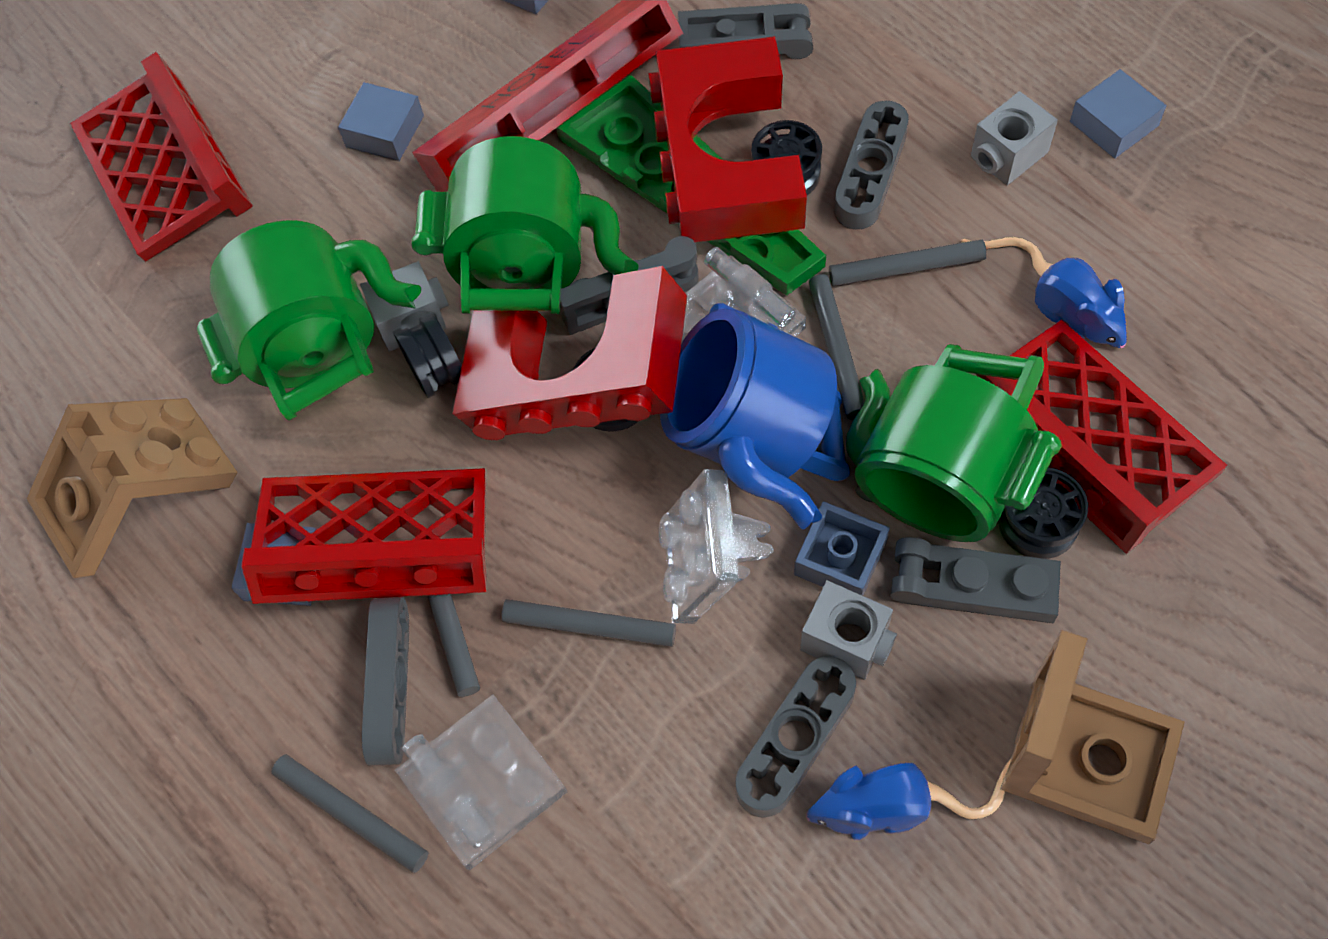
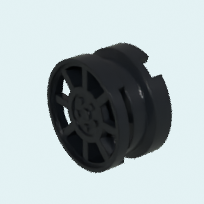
[751,120,822,195]
[393,312,462,398]
[998,468,1088,559]

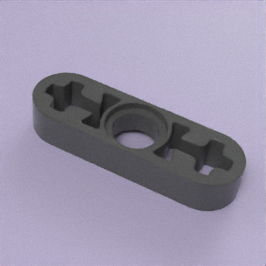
[834,101,909,230]
[362,597,409,766]
[736,656,856,817]

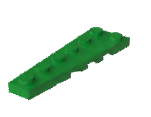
[556,75,827,296]

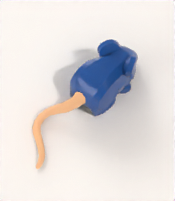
[961,237,1127,348]
[806,758,1012,840]

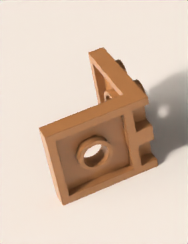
[27,398,238,578]
[1000,630,1185,844]

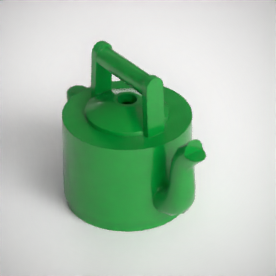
[411,136,639,314]
[197,220,422,421]
[846,344,1062,542]

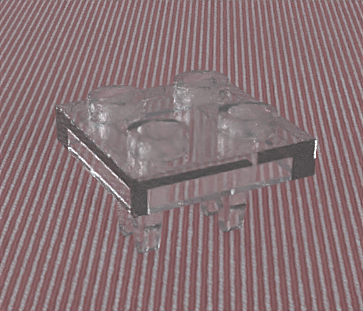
[659,469,774,624]

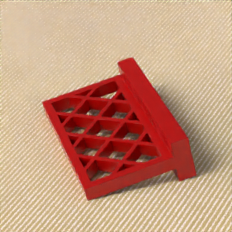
[70,52,253,262]
[975,319,1228,554]
[241,468,487,604]

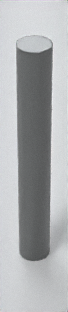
[829,239,986,286]
[809,274,865,420]
[427,594,481,697]
[502,599,676,647]
[271,754,429,873]

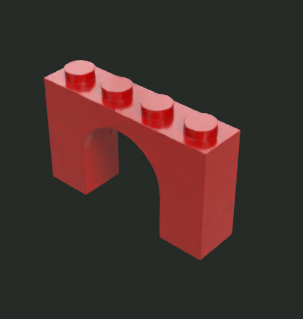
[648,36,807,242]
[452,266,688,440]

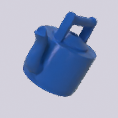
[660,303,850,530]

